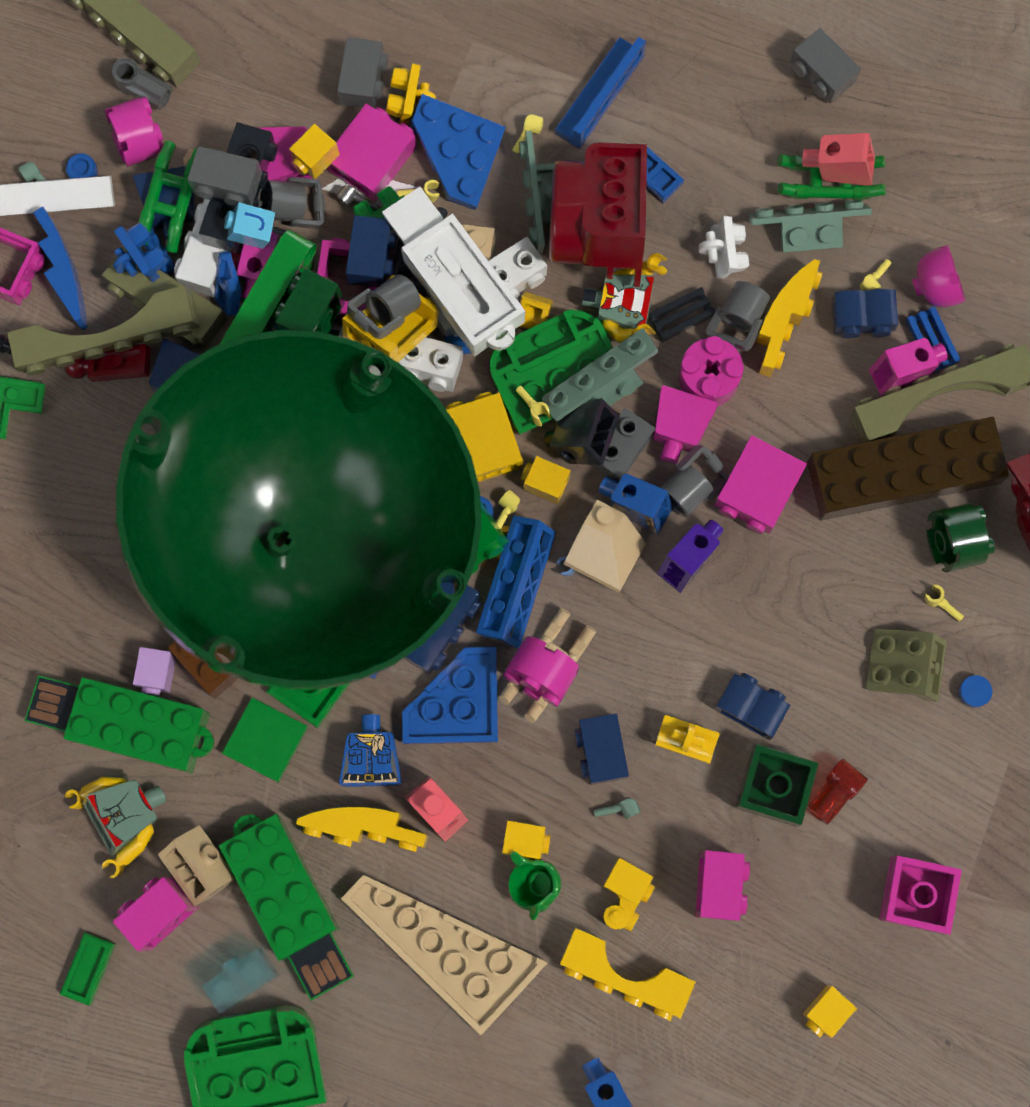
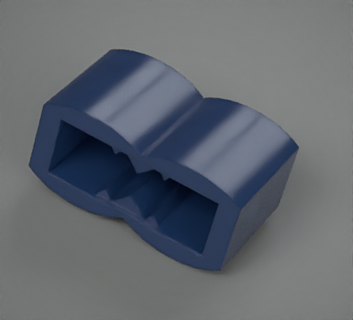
[832,289,898,339]
[714,673,790,740]

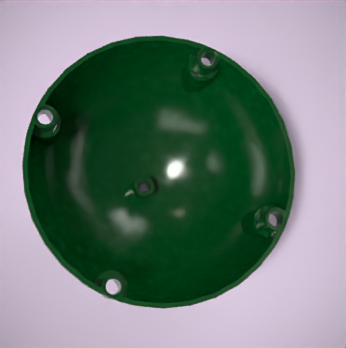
[116,330,482,689]

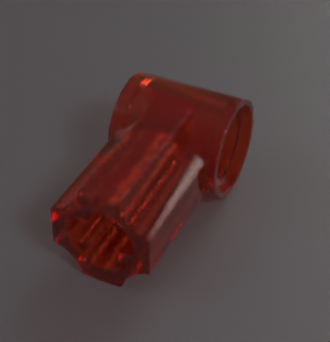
[807,758,868,825]

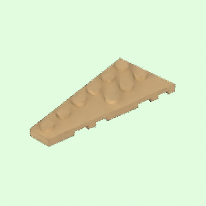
[341,875,548,1035]

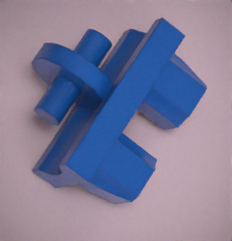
[113,222,169,282]

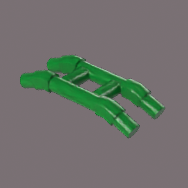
[139,141,197,253]
[777,154,886,200]

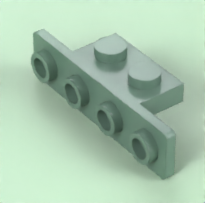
[519,130,555,254]
[747,200,872,253]
[542,328,658,421]

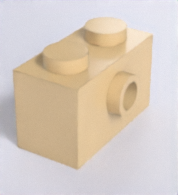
[158,825,235,907]

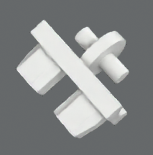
[698,216,749,279]

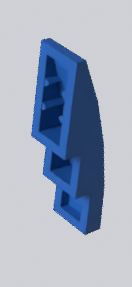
[33,206,87,331]

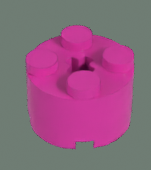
[104,96,163,167]
[679,336,744,406]
[503,636,579,707]

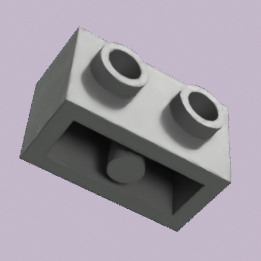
[790,28,861,104]
[337,37,388,109]
[187,146,262,206]
[591,408,655,482]

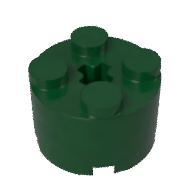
[927,503,995,573]

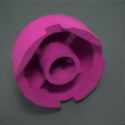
[912,245,965,308]

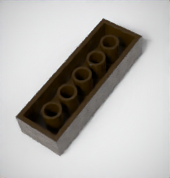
[807,416,1010,521]

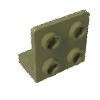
[866,629,947,702]

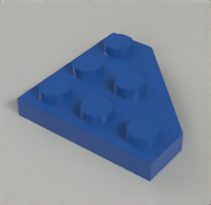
[411,94,506,210]
[402,647,498,744]

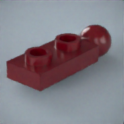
[64,344,151,382]

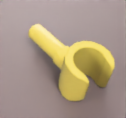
[512,115,543,154]
[397,180,440,202]
[859,259,892,291]
[516,386,551,426]
[496,490,520,529]
[925,585,964,622]

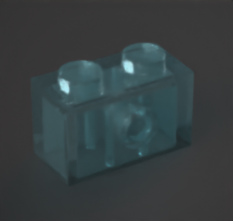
[202,948,280,1014]

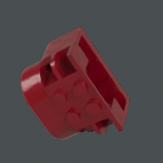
[549,142,647,287]

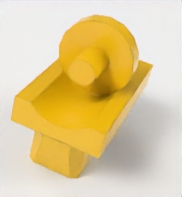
[385,63,436,126]
[655,715,720,764]

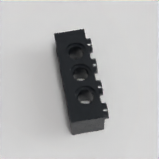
[198,122,278,254]

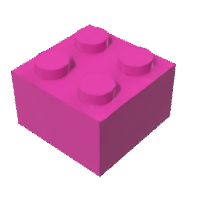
[695,850,750,921]
[879,855,962,935]
[112,877,200,952]

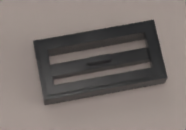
[648,287,715,342]

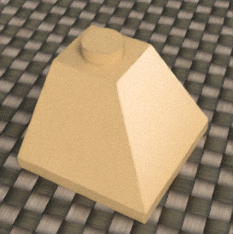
[564,500,646,593]

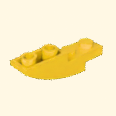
[756,259,823,377]
[296,807,428,852]

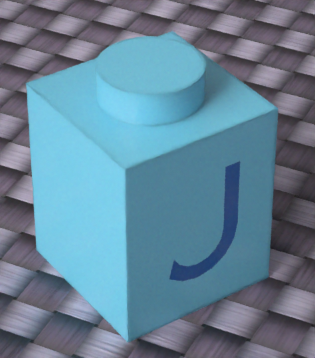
[224,202,275,249]

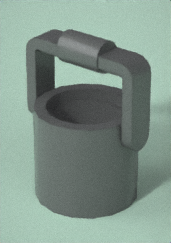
[258,177,325,229]
[347,274,421,339]
[706,281,771,351]
[661,445,729,518]

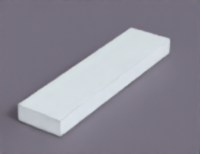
[0,175,115,216]

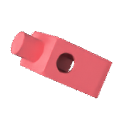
[802,133,875,186]
[405,776,469,842]

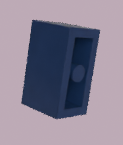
[346,215,397,287]
[574,713,629,785]

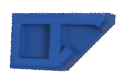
[214,251,241,316]

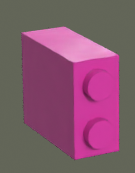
[327,103,417,202]
[714,435,807,534]

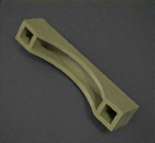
[7,285,200,375]
[850,344,1030,443]

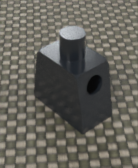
[544,398,620,465]

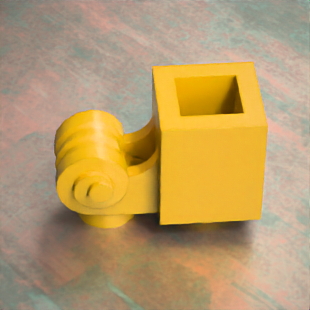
[603,858,655,932]

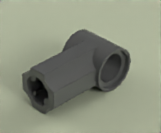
[112,58,173,110]

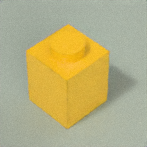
[289,123,340,180]
[521,456,571,505]
[502,821,551,859]
[802,985,857,1038]

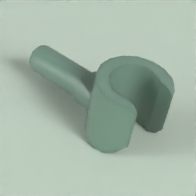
[19,162,47,182]
[594,799,641,819]

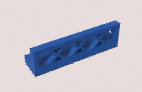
[555,37,646,149]
[476,515,556,649]

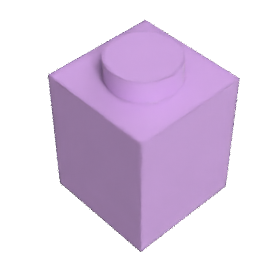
[133,647,176,697]

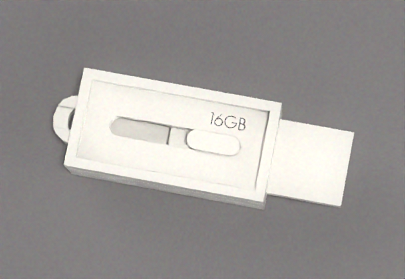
[382,187,525,357]

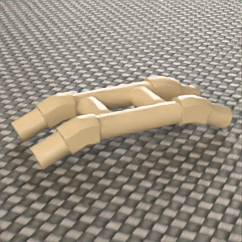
[498,607,597,723]

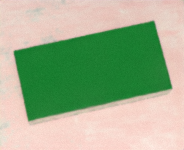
[59,932,116,1006]

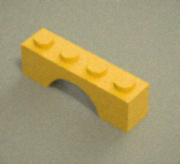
[560,928,696,1021]

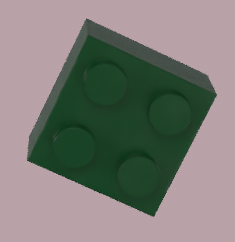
[275,268,345,334]
[735,744,819,827]

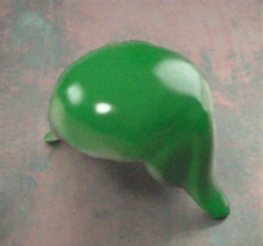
[507,851,562,920]

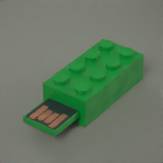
[24,675,214,774]
[219,814,354,1001]

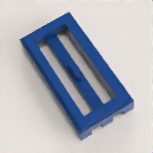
[905,306,961,374]

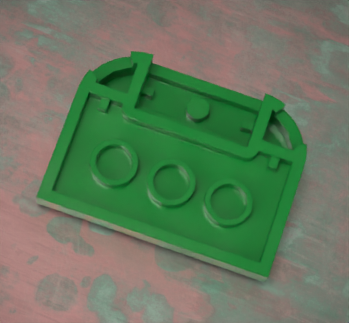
[489,309,613,435]
[184,1005,327,1107]

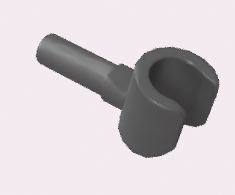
[337,185,379,211]

